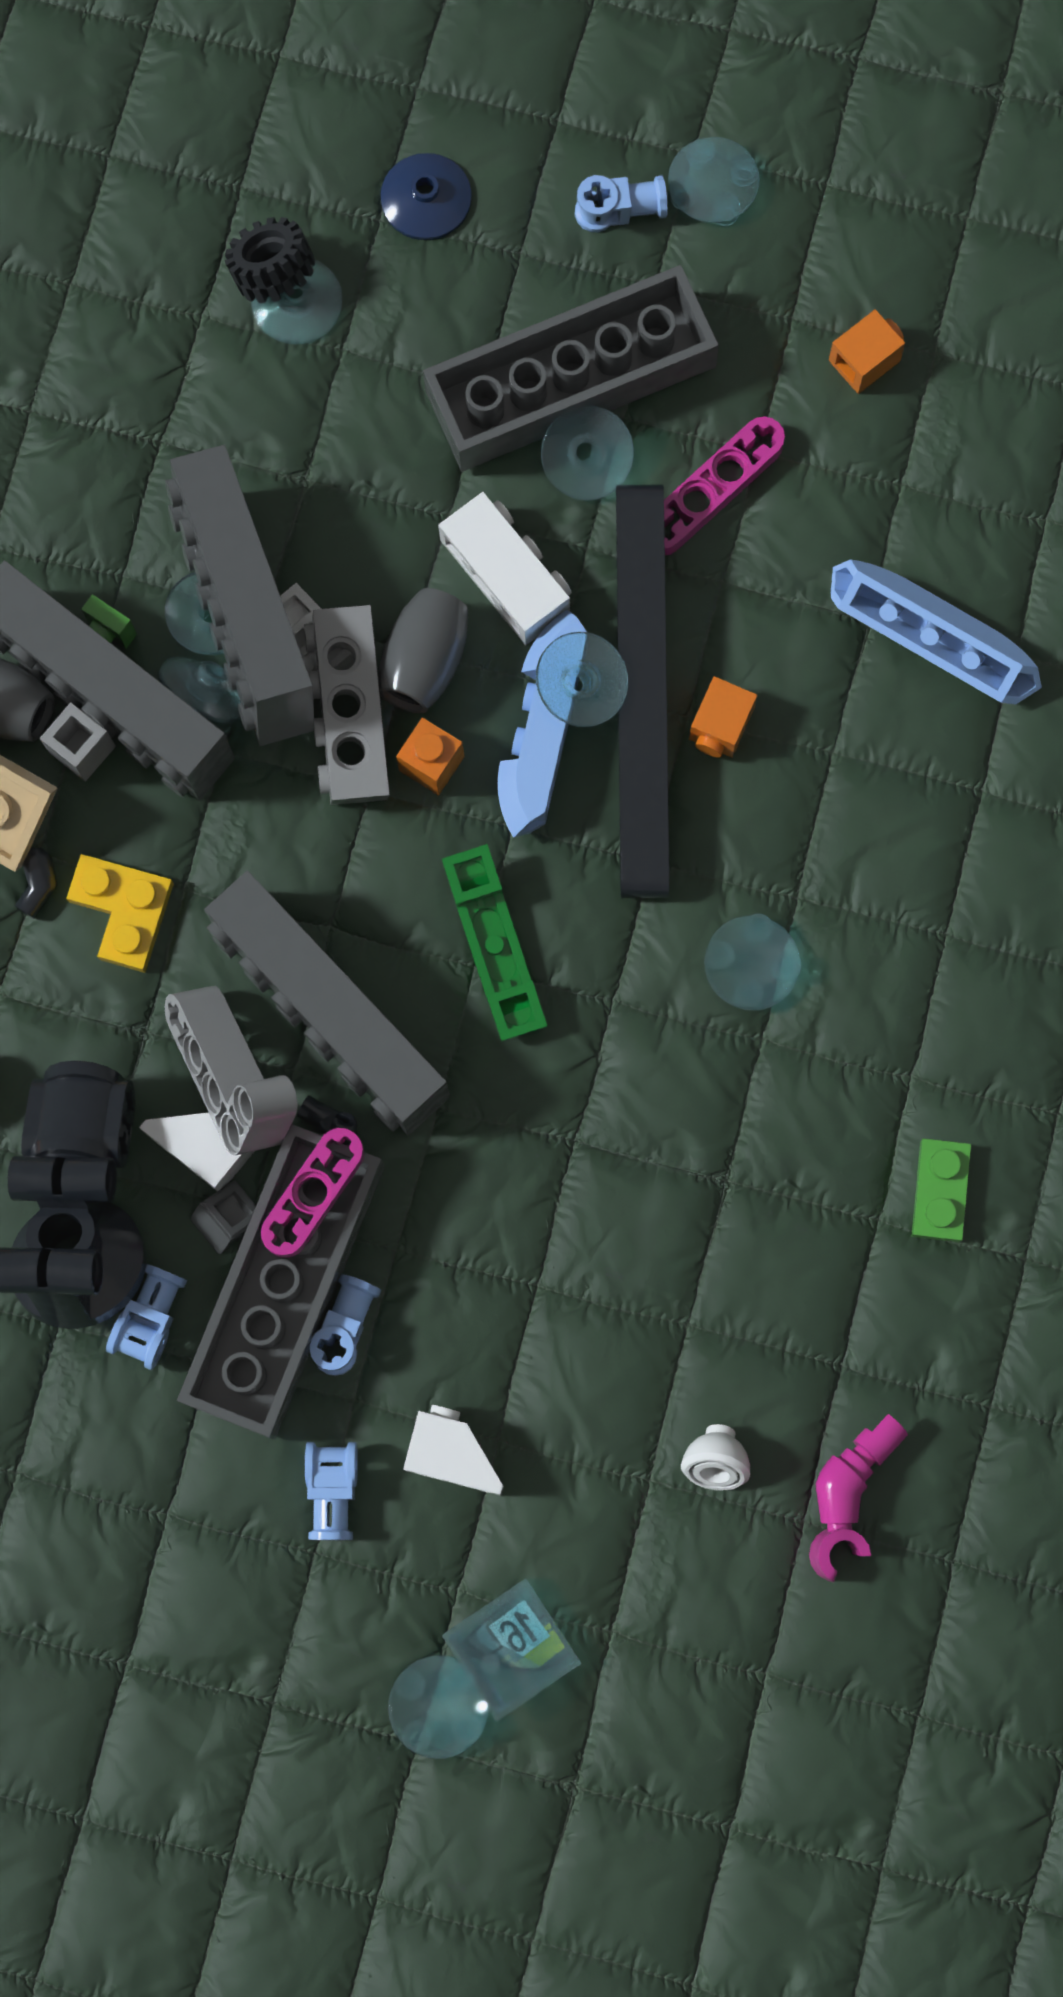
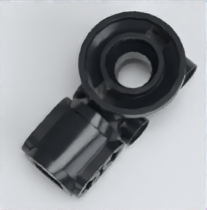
[0,1060,146,1329]

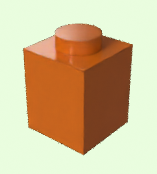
[829,309,905,394]
[689,676,757,758]
[396,717,464,796]

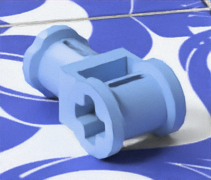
[575,175,668,233]
[106,1264,187,1370]
[309,1274,381,1376]
[305,1442,358,1540]

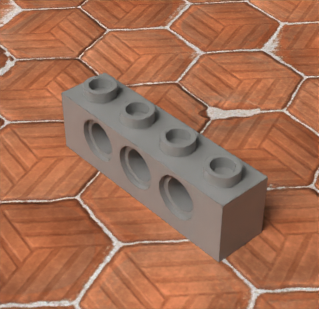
[304,605,389,805]

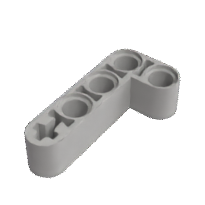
[165,985,297,1155]

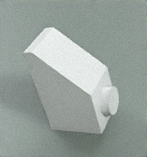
[139,1112,255,1191]
[403,1405,504,1496]

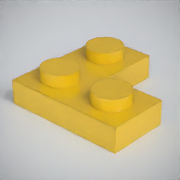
[66,854,174,973]

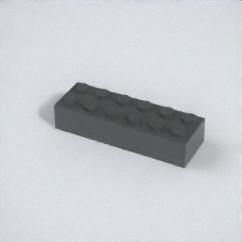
[423,265,719,472]
[165,444,314,746]
[0,560,235,801]
[204,870,450,1136]
[177,1124,385,1440]

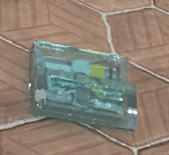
[442,1578,581,1721]

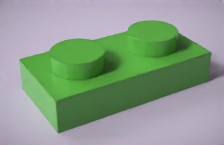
[911,1138,971,1242]

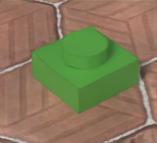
[81,594,137,649]

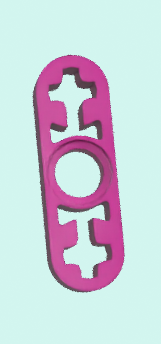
[261,1128,364,1258]

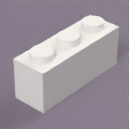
[438,492,572,645]

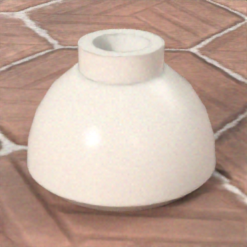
[681,1424,750,1490]

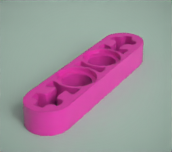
[664,416,785,555]

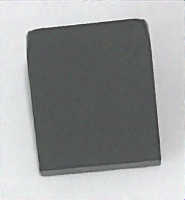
[191,1180,256,1254]

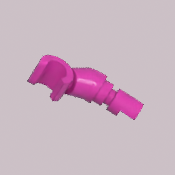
[809,1414,908,1582]

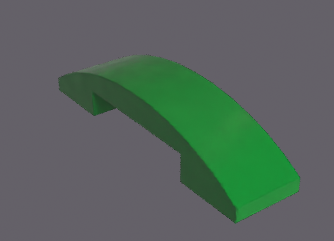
[442,844,548,1042]

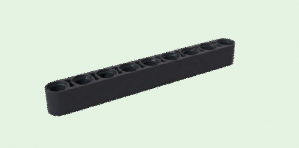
[616,484,669,898]

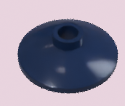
[381,153,472,240]

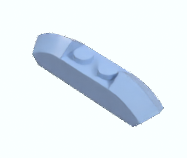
[831,559,1042,704]
[498,610,587,838]

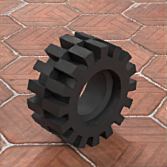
[225,217,315,303]

